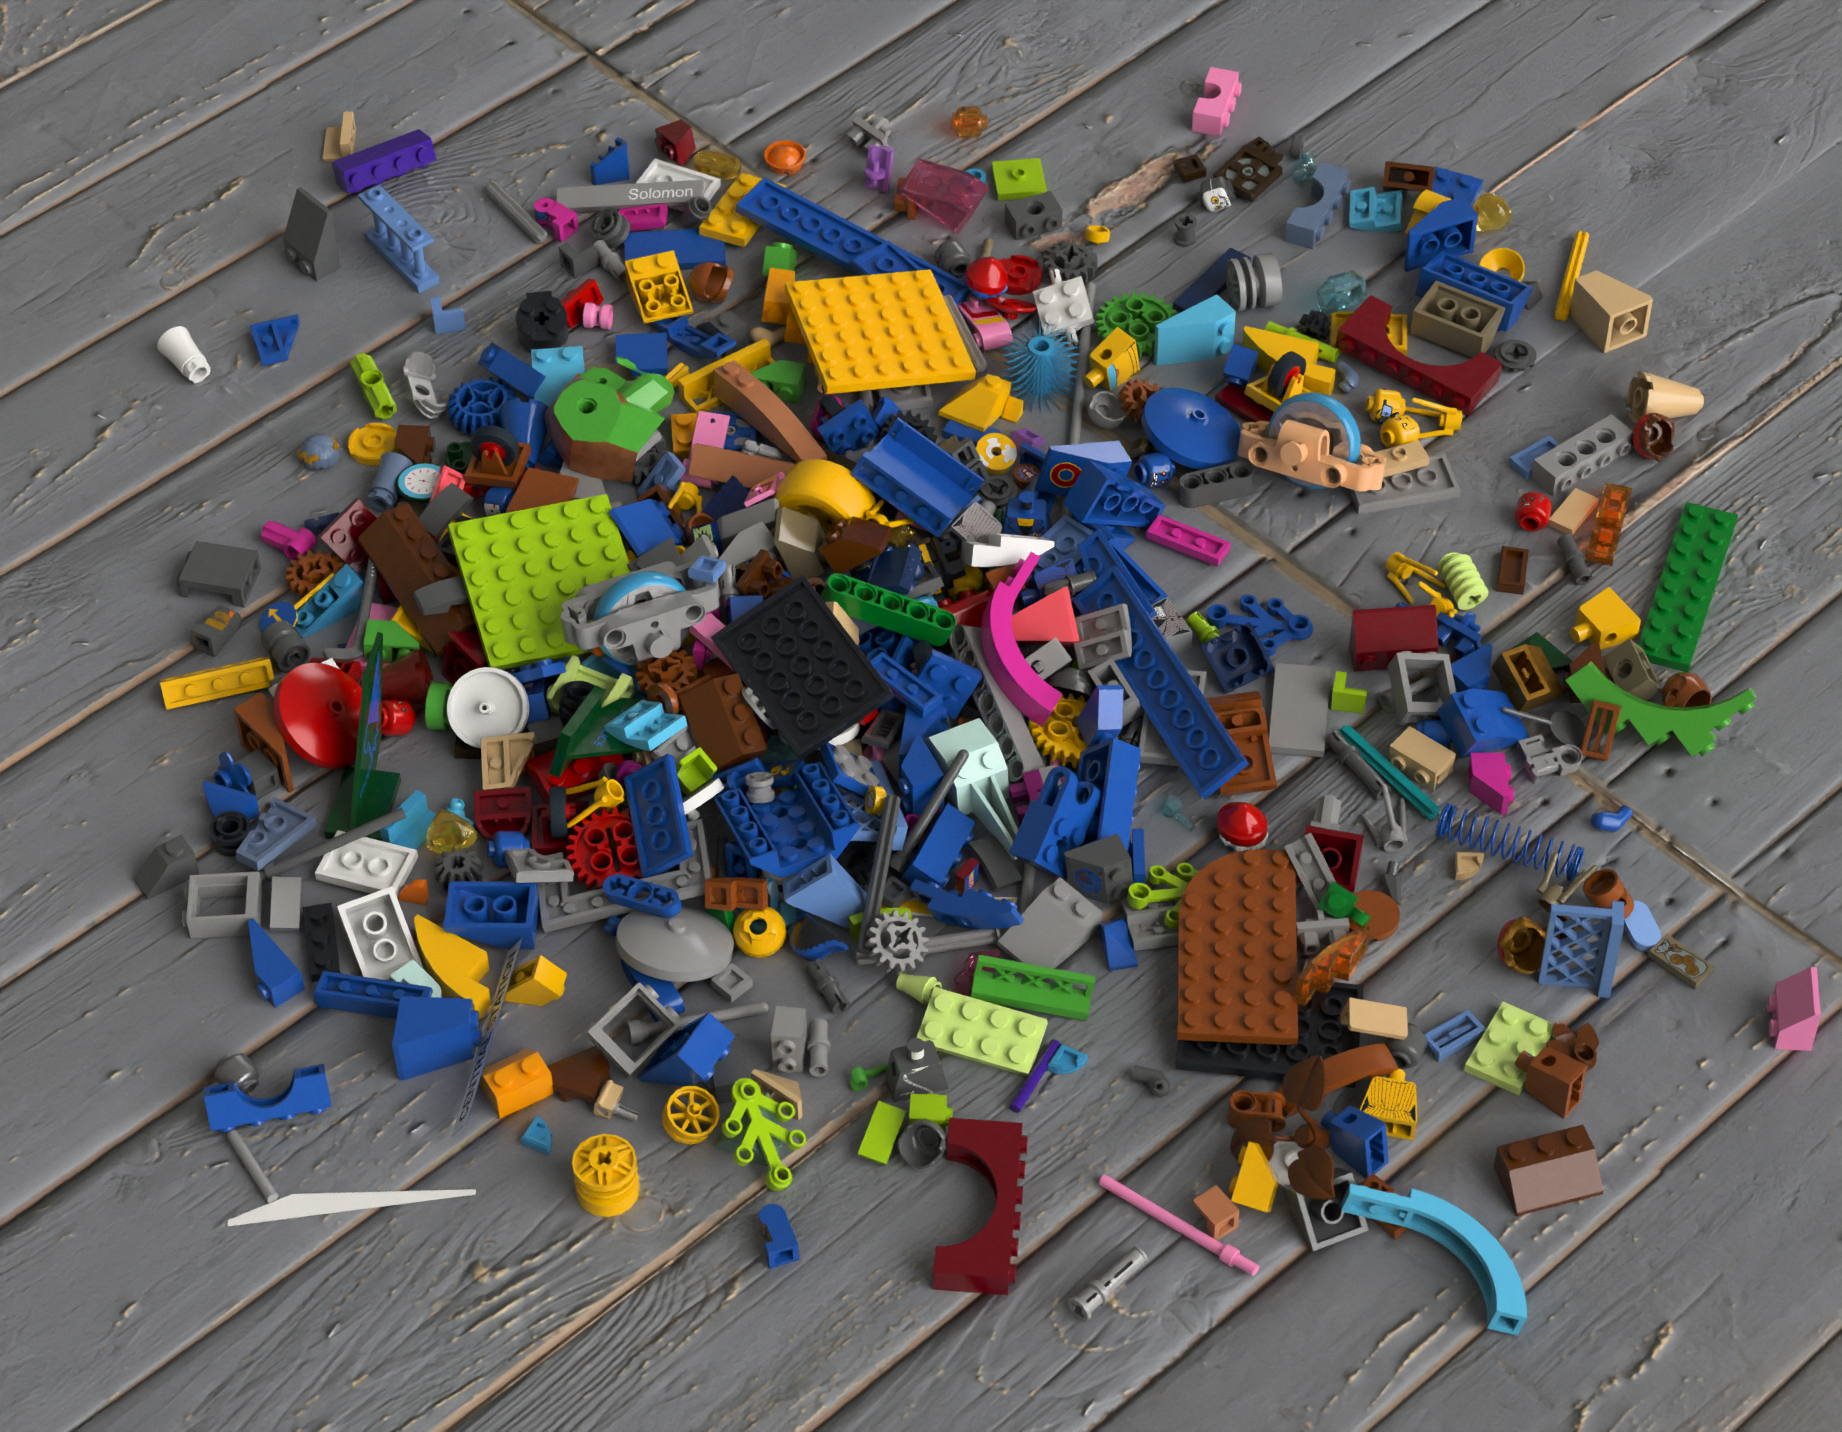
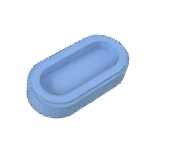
[1624,900,1661,952]

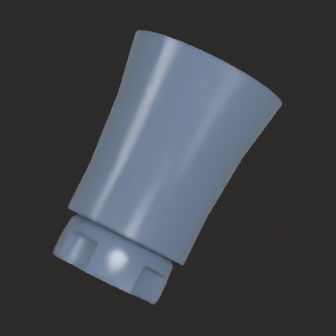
[367,452,413,513]

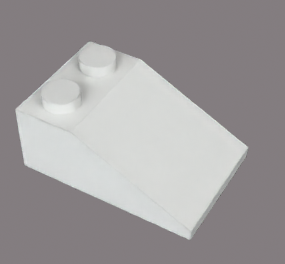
[337,886,423,980]

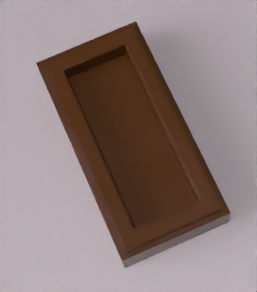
[1496,546,1529,595]

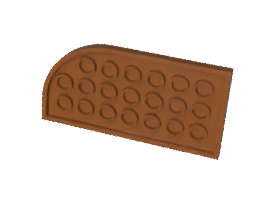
[1177,849,1298,1045]

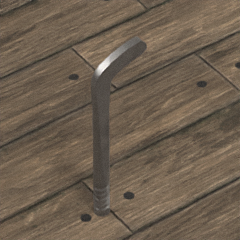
[323,559,378,662]

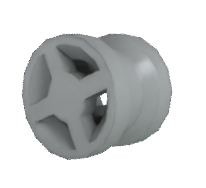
[745,772,775,803]

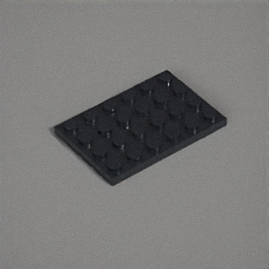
[711,574,895,761]
[1175,978,1364,1088]

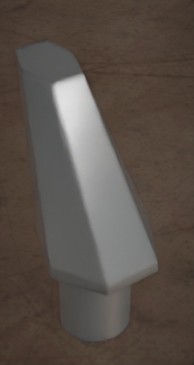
[1380,861,1402,905]

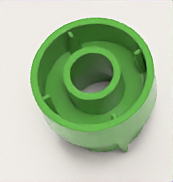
[425,682,453,731]

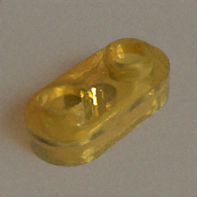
[694,150,741,180]

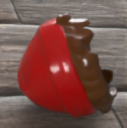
[1631,413,1675,462]

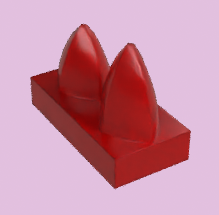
[561,279,604,329]

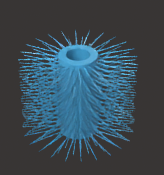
[1001,319,1080,412]

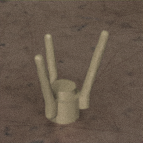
[1536,852,1597,913]

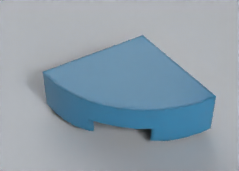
[1047,1044,1088,1074]
[521,1116,552,1155]

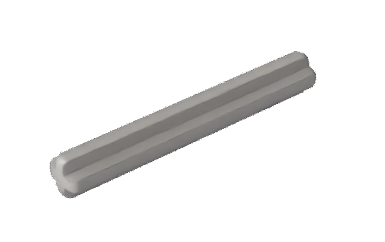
[485,182,548,244]
[943,294,987,373]

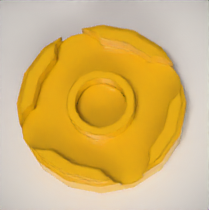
[347,423,397,466]

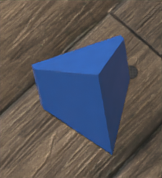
[590,137,630,185]

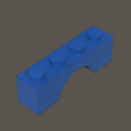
[204,1064,332,1132]

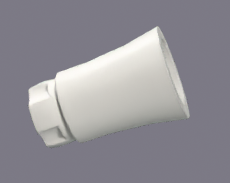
[157,326,211,383]

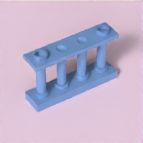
[358,185,440,293]

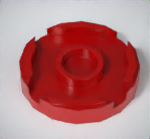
[999,255,1043,296]

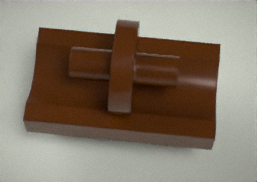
[735,549,784,600]

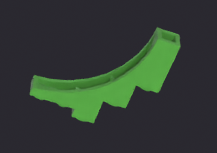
[1566,661,1757,757]

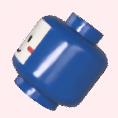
[482,486,516,517]

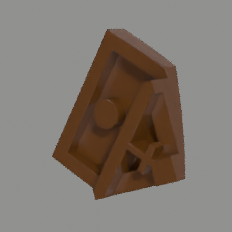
[547,1046,611,1103]

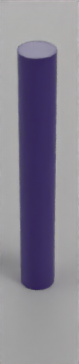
[1009,1039,1061,1113]

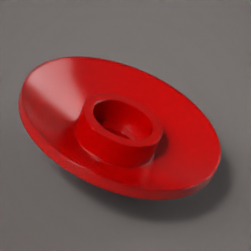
[987,297,1037,319]

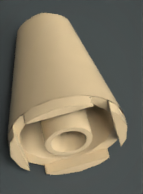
[1627,371,1704,423]

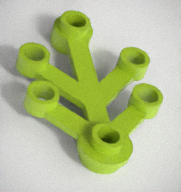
[1127,862,1199,929]
[722,1078,806,1192]

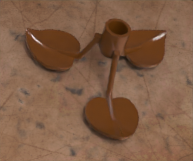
[1230,1055,1335,1200]

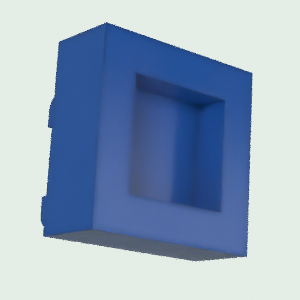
[537,439,564,468]

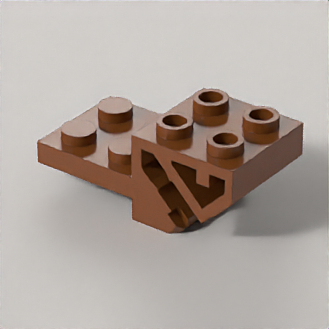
[1205,691,1277,797]

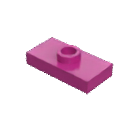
[618,203,668,231]

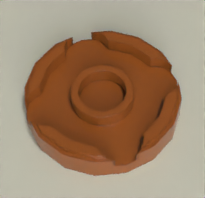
[1347,890,1400,942]

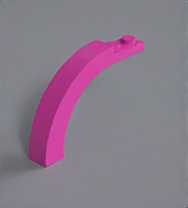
[981,552,1063,727]

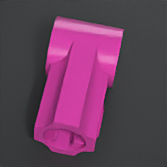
[260,521,318,561]

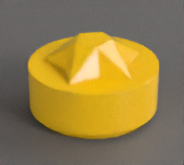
[1085,225,1110,244]

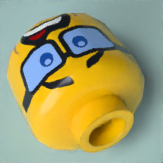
[1365,388,1406,423]

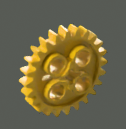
[1028,693,1118,768]

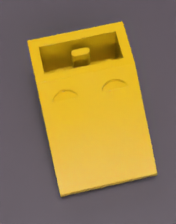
[625,250,693,324]

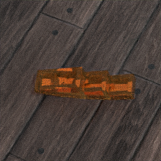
[1585,482,1632,566]
[1294,925,1370,1006]

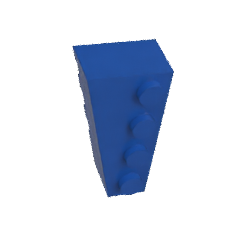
[1063,459,1166,527]

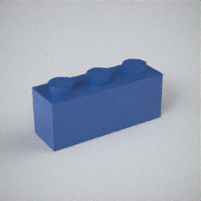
[902,803,976,889]

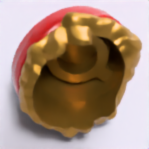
[1497,916,1546,975]

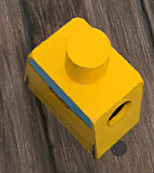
[1083,327,1140,390]

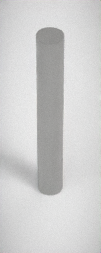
[227,1130,278,1203]

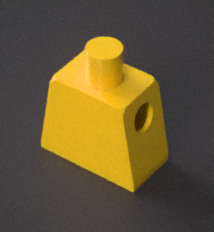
[1570,587,1641,650]

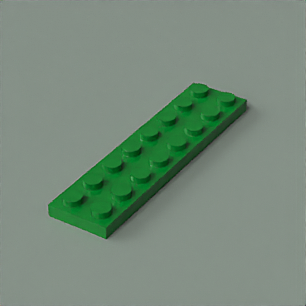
[1638,502,1738,672]

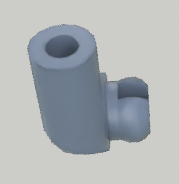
[1336,361,1359,394]

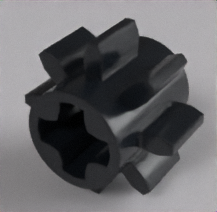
[1299,310,1331,341]

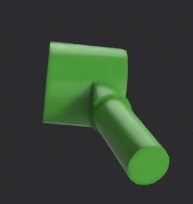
[849,1063,888,1091]

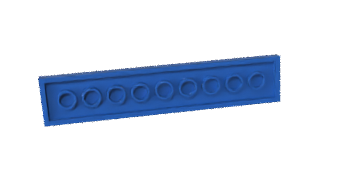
[735,177,971,306]
[1072,565,1249,799]

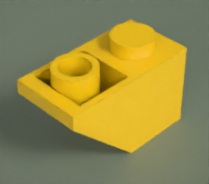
[1229,1142,1279,1212]

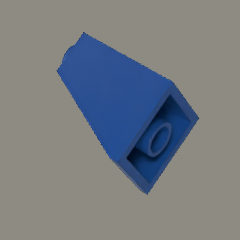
[392,996,482,1080]

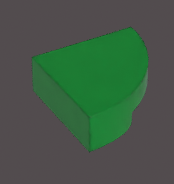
[706,908,735,934]

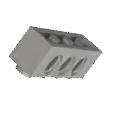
[1531,414,1633,496]

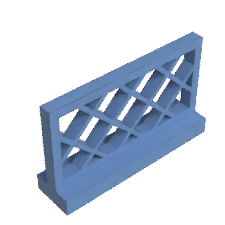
[824,760,908,850]
[1538,901,1624,998]

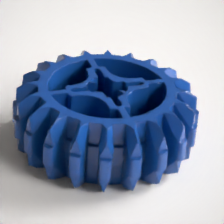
[447,377,516,436]

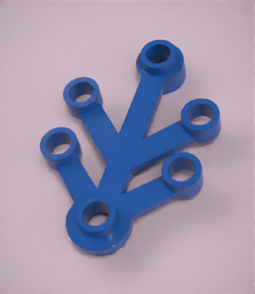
[1207,594,1313,656]

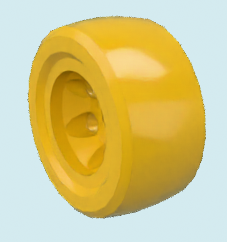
[773,459,876,532]

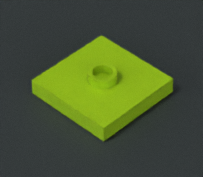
[992,158,1047,201]

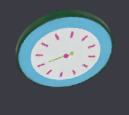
[397,463,441,502]

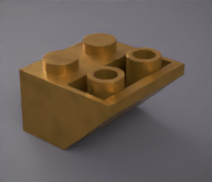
[1492,644,1566,712]

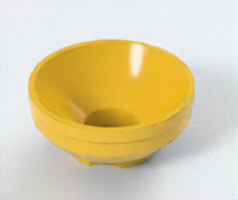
[1479,248,1525,282]
[733,906,787,958]

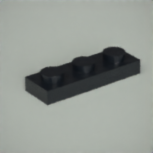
[302,903,341,982]

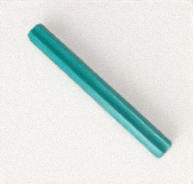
[1339,725,1440,820]

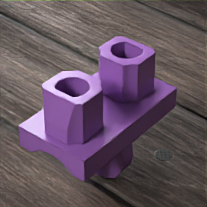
[864,144,894,193]

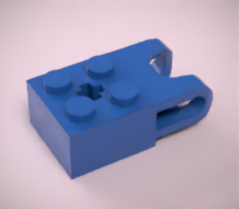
[1009,766,1101,880]

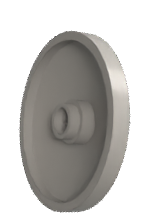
[616,904,734,982]

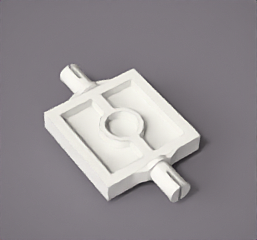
[1033,269,1095,347]

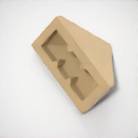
[751,1069,802,1121]

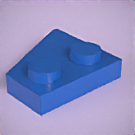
[250,314,300,366]

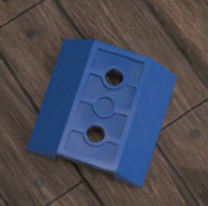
[713,762,860,878]

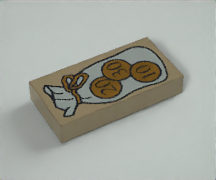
[1648,934,1714,989]

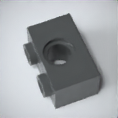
[1005,191,1062,240]

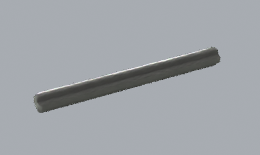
[857,795,901,955]

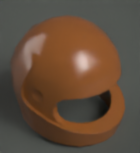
[689,262,734,304]
[1662,672,1712,707]

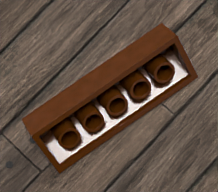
[358,503,478,657]

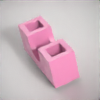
[1192,67,1242,136]

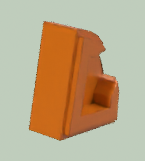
[399,879,429,905]

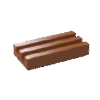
[1581,699,1622,761]

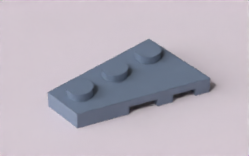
[236,797,317,871]

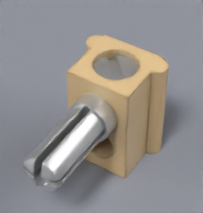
[593,1080,639,1122]

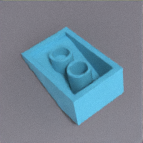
[1154,294,1236,366]
[531,346,585,407]

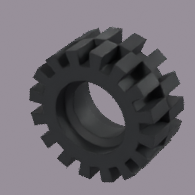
[837,841,877,890]

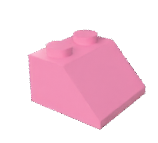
[1767,967,1821,1051]

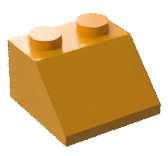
[479,1049,554,1119]

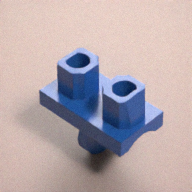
[1437,612,1484,658]
[712,757,766,794]

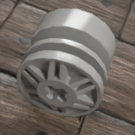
[1226,253,1283,312]

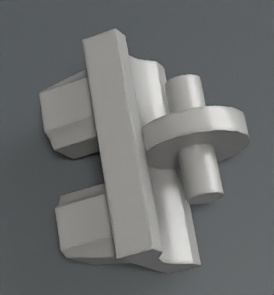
[847,115,892,154]
[1296,909,1350,956]

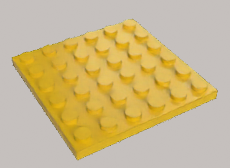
[784,269,976,394]

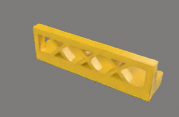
[678,338,776,415]
[160,656,274,710]

